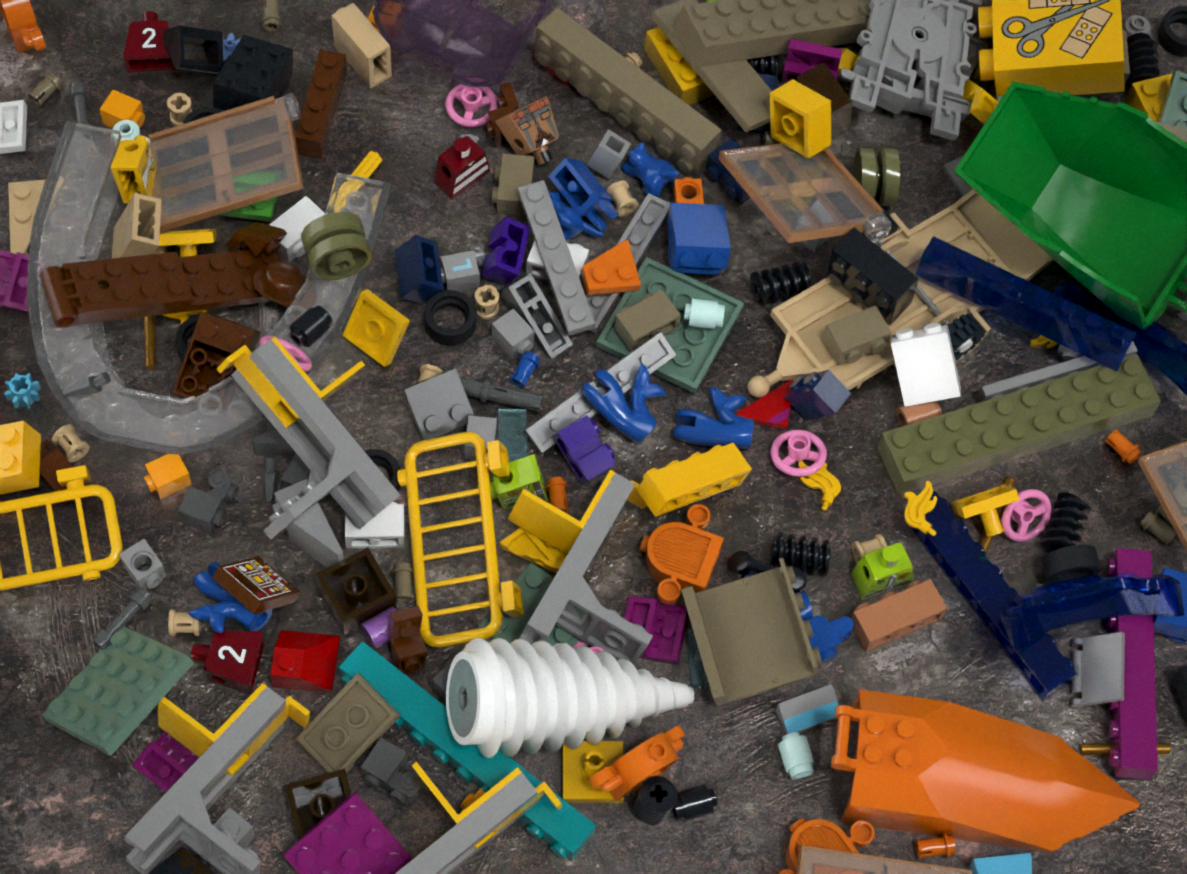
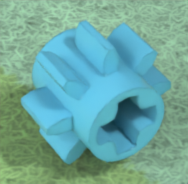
[4,373,41,409]

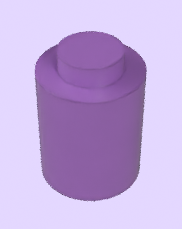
[361,607,401,649]

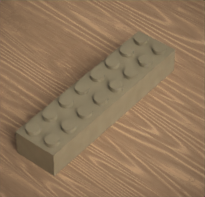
[673,0,871,67]
[534,7,722,178]

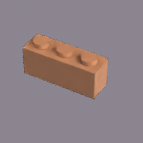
[851,579,948,652]

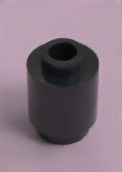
[289,305,333,347]
[673,784,718,822]

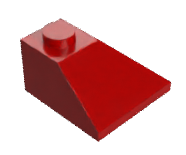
[270,630,340,693]

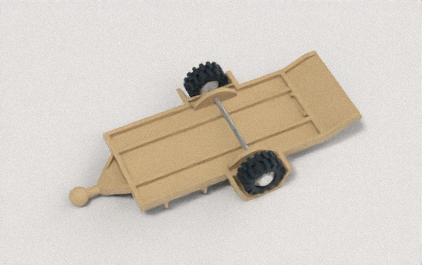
[747,189,1054,398]

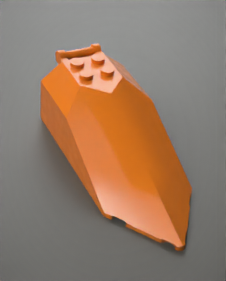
[831,689,1139,853]

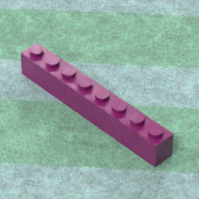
[1106,548,1158,780]

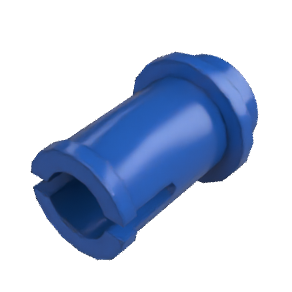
[509,351,540,388]

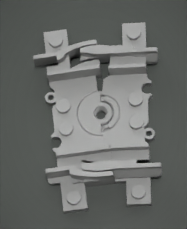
[836,0,982,141]

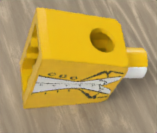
[111,135,157,203]

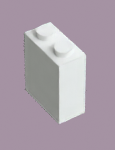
[891,323,961,406]

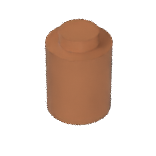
[896,401,942,427]

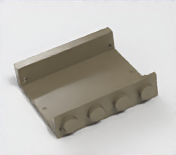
[681,558,823,707]

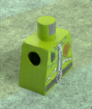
[478,454,548,509]
[850,543,913,600]

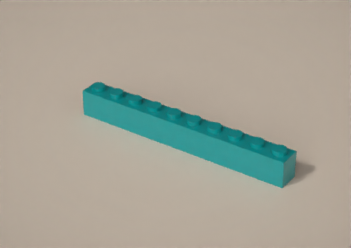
[339,641,596,862]

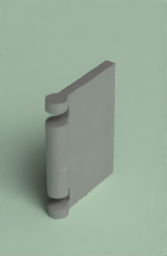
[1071,632,1125,708]

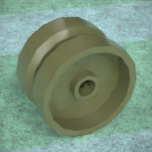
[853,147,900,207]
[301,212,372,281]

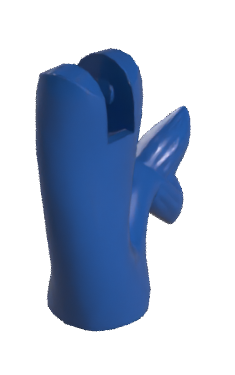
[581,363,666,443]
[673,387,754,450]
[188,562,272,634]

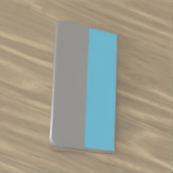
[776,684,839,735]

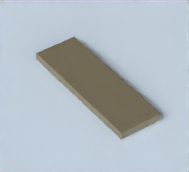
[651,0,772,133]

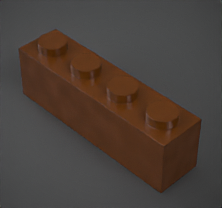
[295,49,347,159]

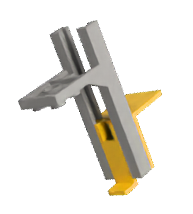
[217,336,400,540]
[508,470,653,665]
[125,683,310,874]
[395,762,563,874]

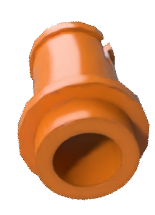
[1105,429,1142,464]
[545,477,569,513]
[915,833,956,859]

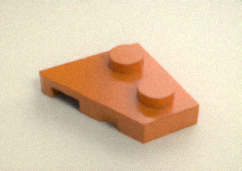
[580,240,641,295]

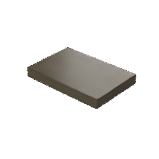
[295,673,401,774]

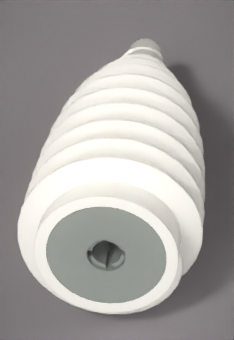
[446,638,694,758]

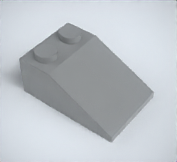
[272,479,344,568]

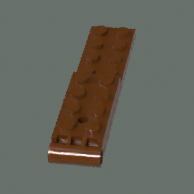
[39,250,281,328]

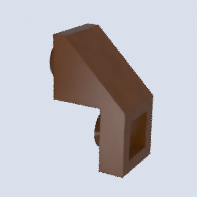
[484,82,518,147]
[225,222,287,257]
[40,439,73,492]
[388,606,428,674]

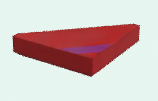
[736,380,793,430]

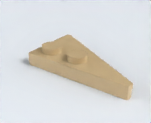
[8,178,63,255]

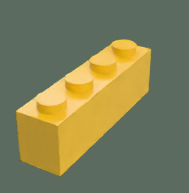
[636,443,752,517]

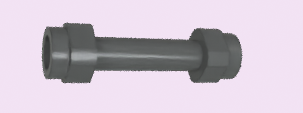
[69,81,93,144]
[91,587,153,650]

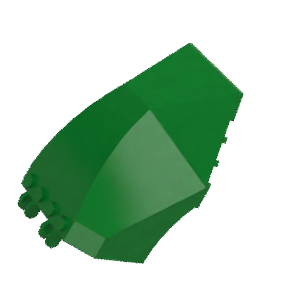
[954,81,1187,329]

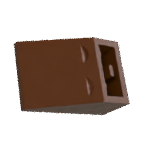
[173,312,261,412]

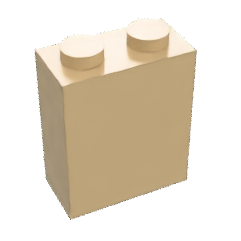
[332,3,392,89]
[112,193,162,258]

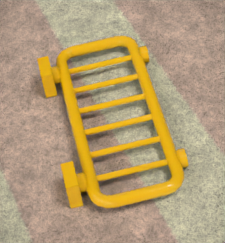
[397,432,524,647]
[0,465,123,591]

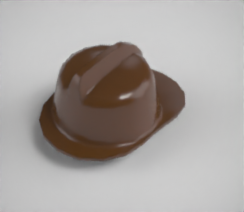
[253,260,318,312]

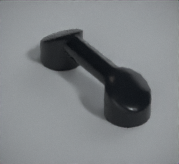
[728,551,807,592]

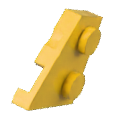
[500,527,567,574]

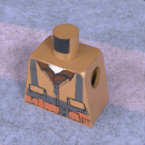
[495,96,559,165]

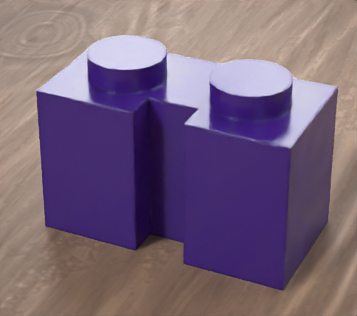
[481,217,530,286]
[552,415,616,485]

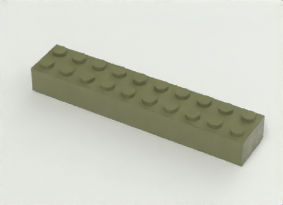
[877,354,1161,496]

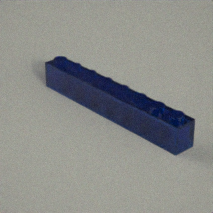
[915,236,1136,371]
[903,491,1077,702]

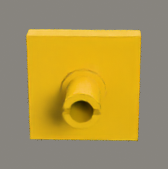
[159,229,217,257]
[342,289,410,367]
[950,484,1020,537]
[563,741,624,803]

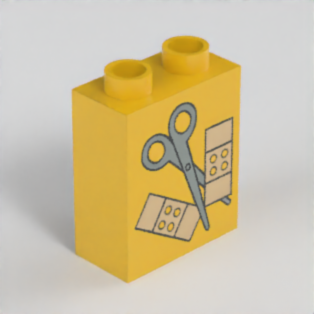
[978,0,1125,98]

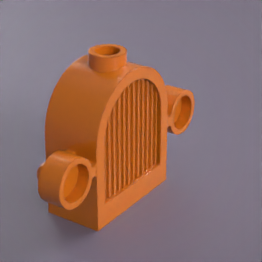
[0,0,46,53]
[639,504,724,605]
[588,725,686,802]
[778,818,875,874]

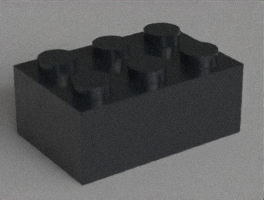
[213,35,293,122]
[827,228,919,325]

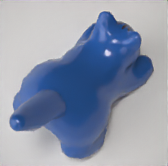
[621,142,679,197]
[549,192,604,241]

